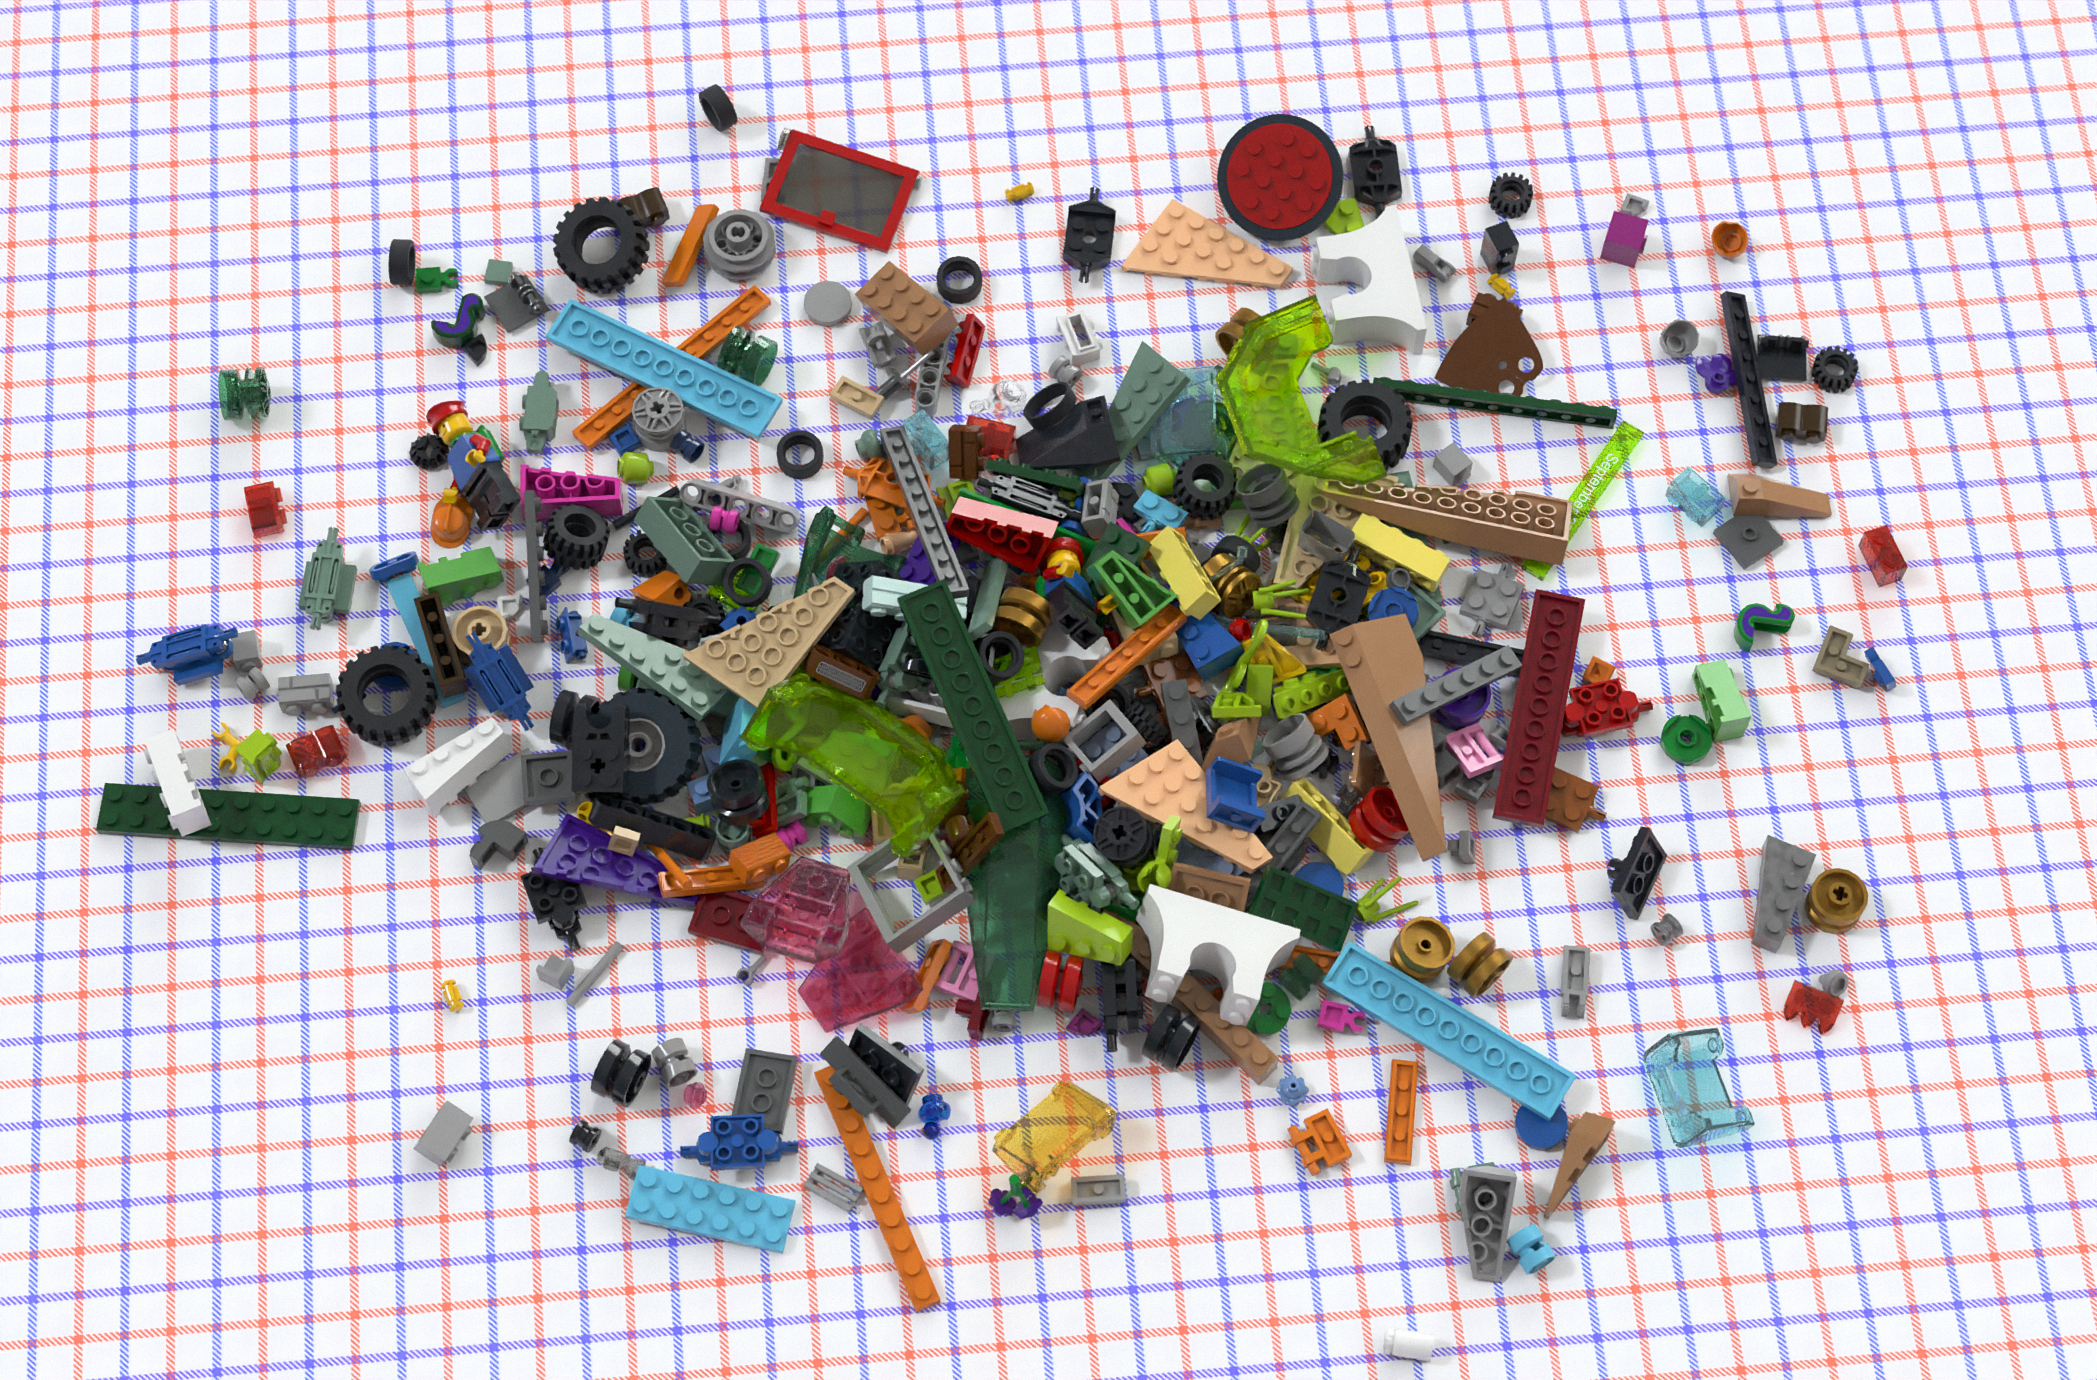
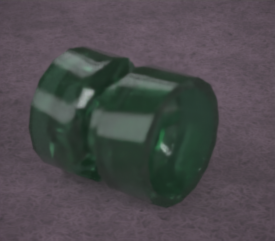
[1277,951,1326,1001]

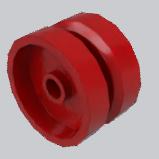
[1349,786,1410,853]
[1037,949,1084,1013]

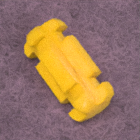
[1005,182,1034,202]
[1487,273,1516,300]
[441,979,464,1012]

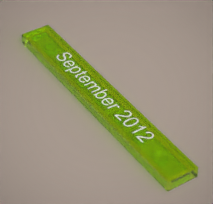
[1521,420,1644,581]

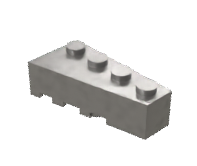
[1752,835,1817,954]

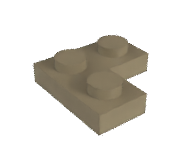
[1812,625,1870,689]

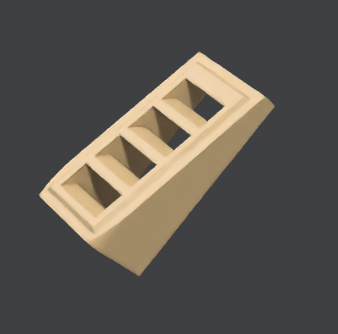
[897,837,930,881]

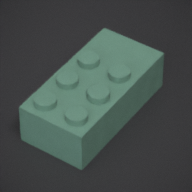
[634,496,735,586]

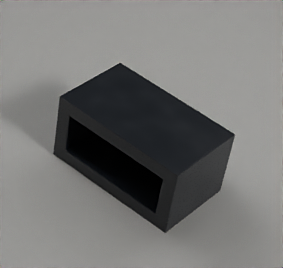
[1480,221,1519,275]

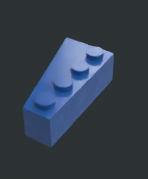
[1164,584,1245,682]

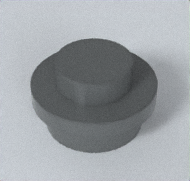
[1386,568,1411,590]

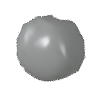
[1659,319,1699,358]

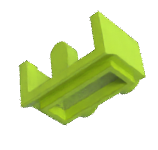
[235,728,282,785]

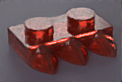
[1784,979,1844,1035]

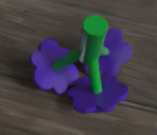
[988,1169,1043,1220]

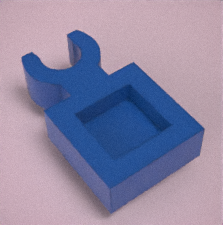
[1864,646,1897,692]

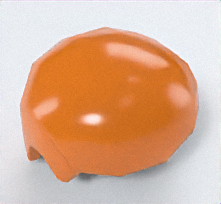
[1711,221,1749,258]
[1031,705,1070,743]

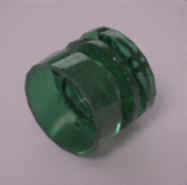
[717,325,778,387]
[218,367,271,421]

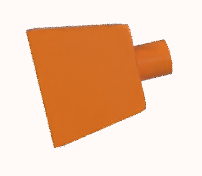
[631,570,691,606]

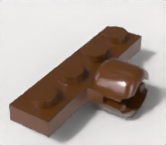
[935,812,1005,893]

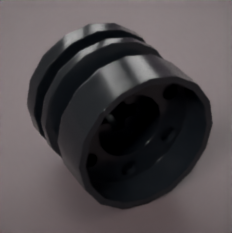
[1093,806,1156,868]

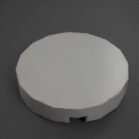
[804,281,852,326]

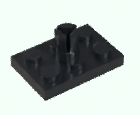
[1607,826,1667,920]
[848,1023,924,1105]

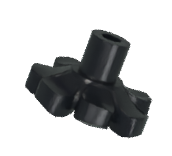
[1310,747,1339,779]

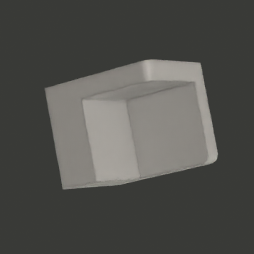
[536,954,575,991]

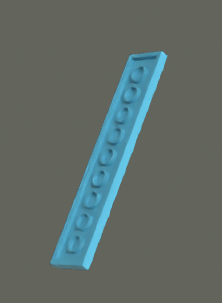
[546,299,783,440]
[1321,941,1577,1121]

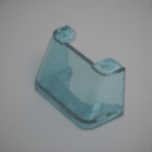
[1150,365,1229,471]
[1643,1028,1755,1148]

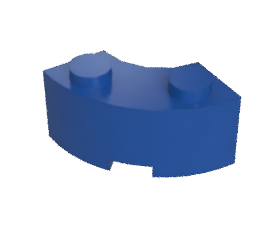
[1059,771,1103,844]

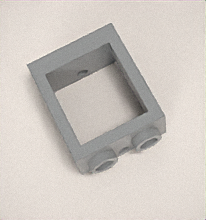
[1063,699,1146,782]

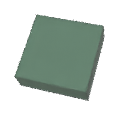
[484,259,513,286]

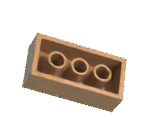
[855,261,959,356]

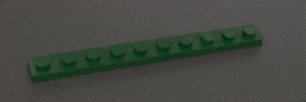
[1373,377,1617,429]

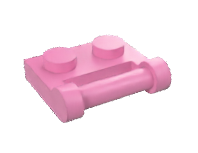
[1445,723,1504,779]
[933,940,996,1002]

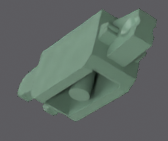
[519,370,559,454]

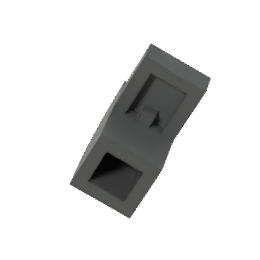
[1433,731,1460,790]
[469,820,529,870]

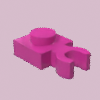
[1317,999,1366,1034]

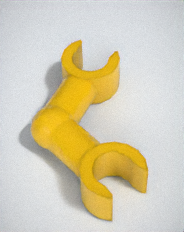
[212,722,242,774]

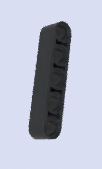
[588,793,717,861]

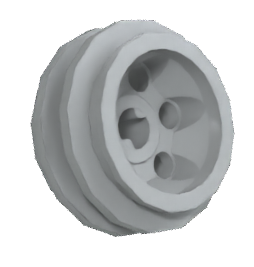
[703,209,776,280]

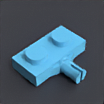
[1133,489,1188,533]

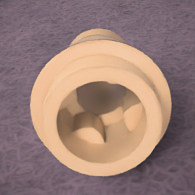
[880,530,917,557]

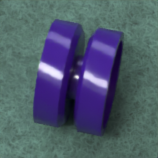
[1432,666,1492,731]

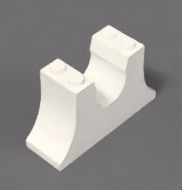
[1310,205,1427,354]
[994,623,1113,748]
[1136,884,1301,1027]

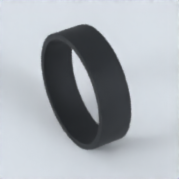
[1023,382,1077,430]

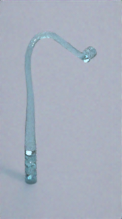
[1209,546,1325,640]

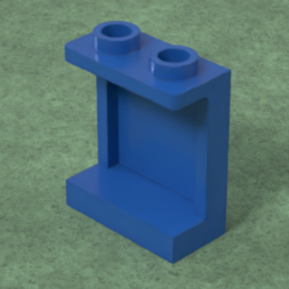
[1206,756,1265,833]

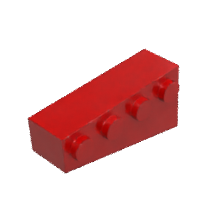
[945,497,1059,575]

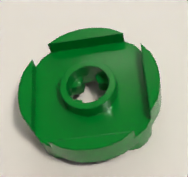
[1660,714,1712,766]
[1246,982,1291,1036]

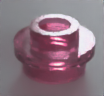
[684,1082,707,1109]

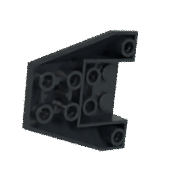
[1015,395,1121,470]

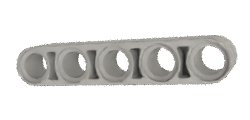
[915,304,953,419]
[680,478,801,532]

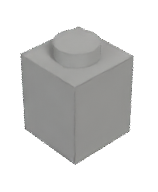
[1433,442,1473,486]
[230,630,263,672]

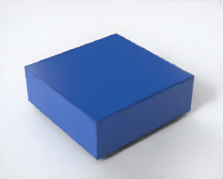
[608,424,642,458]

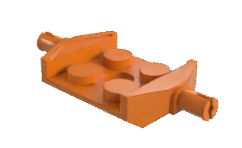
[842,457,946,516]

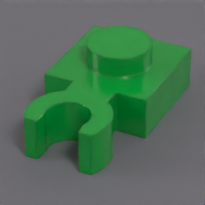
[416,267,459,294]

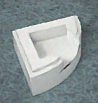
[497,594,523,622]

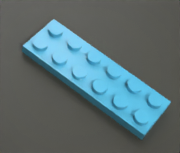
[625,1165,796,1254]

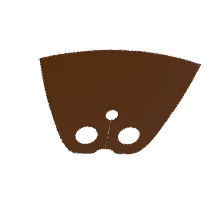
[1434,297,1543,396]

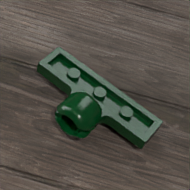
[985,458,1085,496]

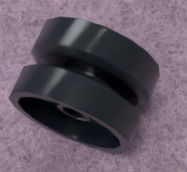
[549,690,601,748]
[706,759,770,825]
[1141,1004,1202,1072]
[590,1039,652,1108]

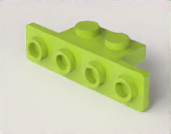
[1273,668,1352,719]

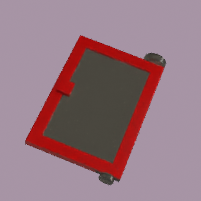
[759,127,922,254]

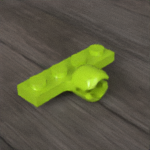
[1137,815,1183,893]

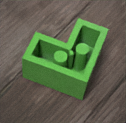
[802,785,871,839]

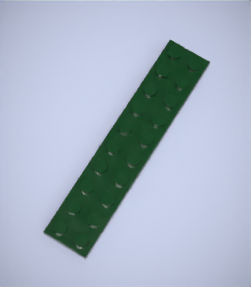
[897,579,1049,833]
[96,783,361,850]

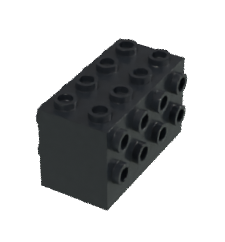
[808,560,906,672]

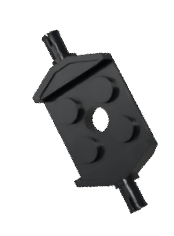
[1348,125,1402,219]
[1063,187,1116,283]
[1305,547,1372,651]

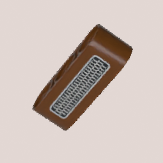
[802,645,880,700]

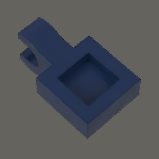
[526,562,570,597]

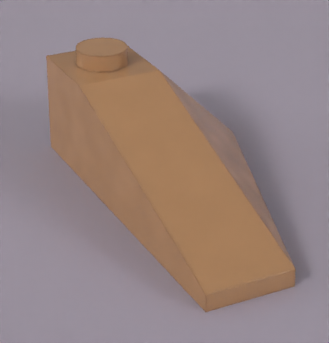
[1727,473,1832,517]
[1201,717,1261,774]
[1544,1112,1616,1219]

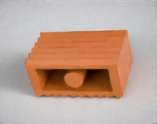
[728,832,791,885]

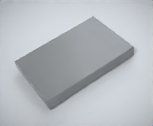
[463,748,532,823]

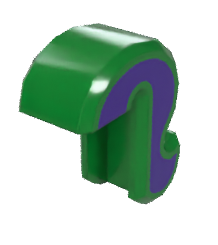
[1734,603,1795,652]

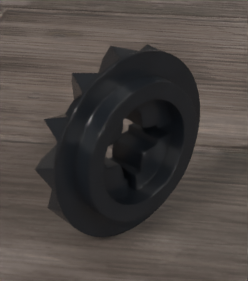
[409,433,449,470]

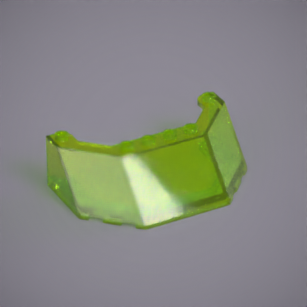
[1215,294,1388,485]
[740,673,965,858]

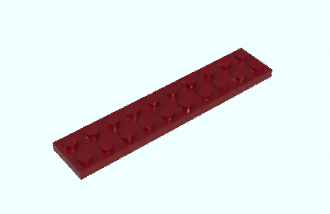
[1492,589,1585,829]

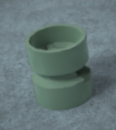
[716,819,751,855]

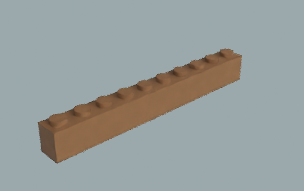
[1073,899,1279,1086]

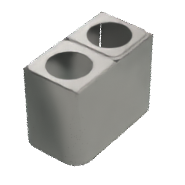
[1297,509,1355,562]

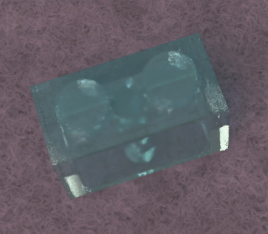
[903,409,949,470]
[1665,466,1725,527]

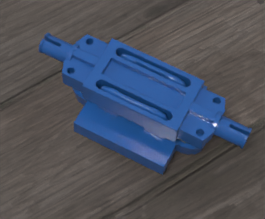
[136,624,238,686]
[463,631,534,731]
[680,1114,798,1171]

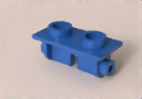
[556,607,588,663]

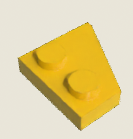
[1242,633,1307,685]

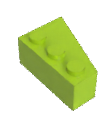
[1047,889,1133,965]

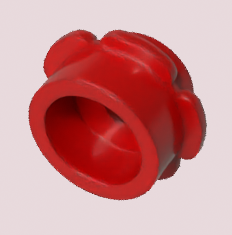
[1229,617,1251,643]

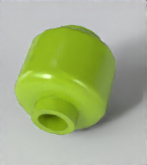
[617,452,654,484]
[1141,463,1177,497]

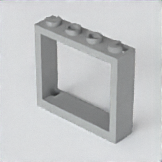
[846,815,975,954]

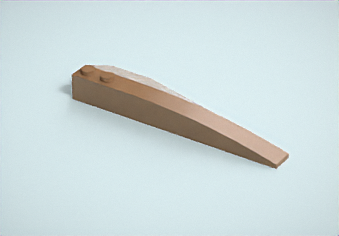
[1321,478,1573,566]
[1329,614,1447,862]

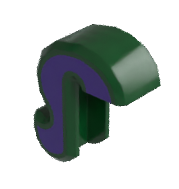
[431,293,485,348]

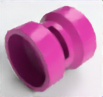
[709,506,740,535]
[775,820,809,852]

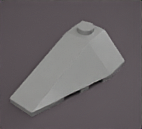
[1459,1166,1517,1282]

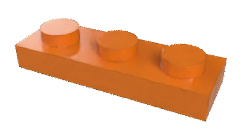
[901,939,952,1014]

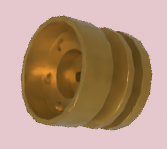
[1203,553,1262,620]

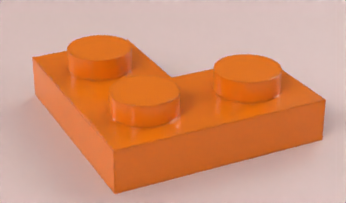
[1307,694,1371,751]

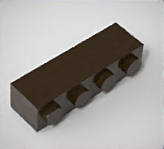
[414,592,468,698]

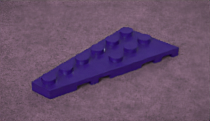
[532,813,700,908]

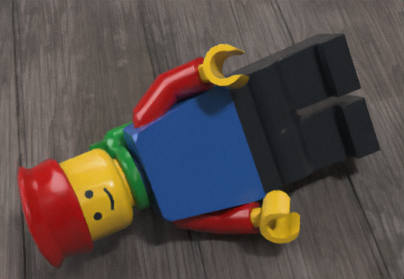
[426,400,521,531]
[1035,537,1118,650]

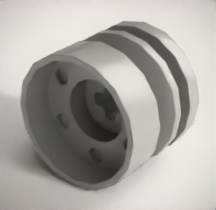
[632,387,687,452]
[1261,713,1329,781]

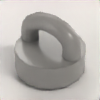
[1818,969,1848,997]

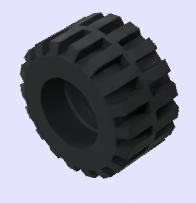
[1173,452,1238,520]
[543,504,610,570]

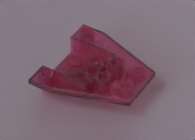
[797,907,924,1033]

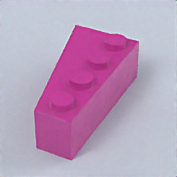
[520,464,623,521]

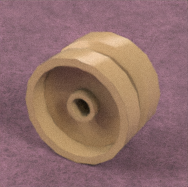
[451,605,512,666]

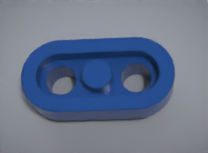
[369,551,419,583]

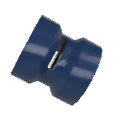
[670,429,705,464]

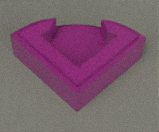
[1066,1008,1103,1035]

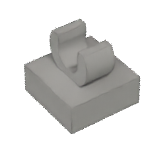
[1447,830,1476,864]

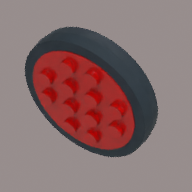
[1217,114,1344,241]

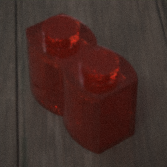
[244,481,288,538]
[286,725,347,777]

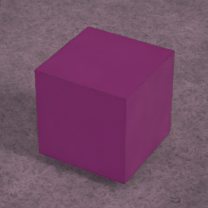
[1600,211,1649,268]

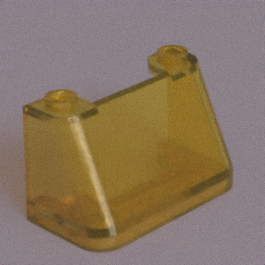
[992,1080,1118,1195]

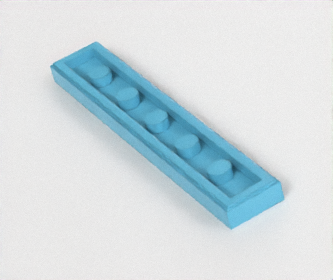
[386,573,466,709]

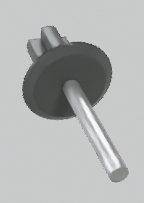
[876,350,935,401]

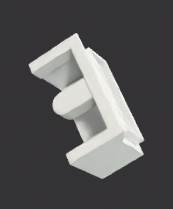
[1056,309,1103,366]

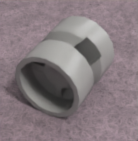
[651,1037,698,1087]

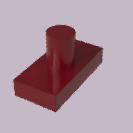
[955,981,996,1041]

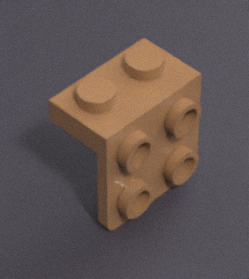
[1349,740,1392,799]

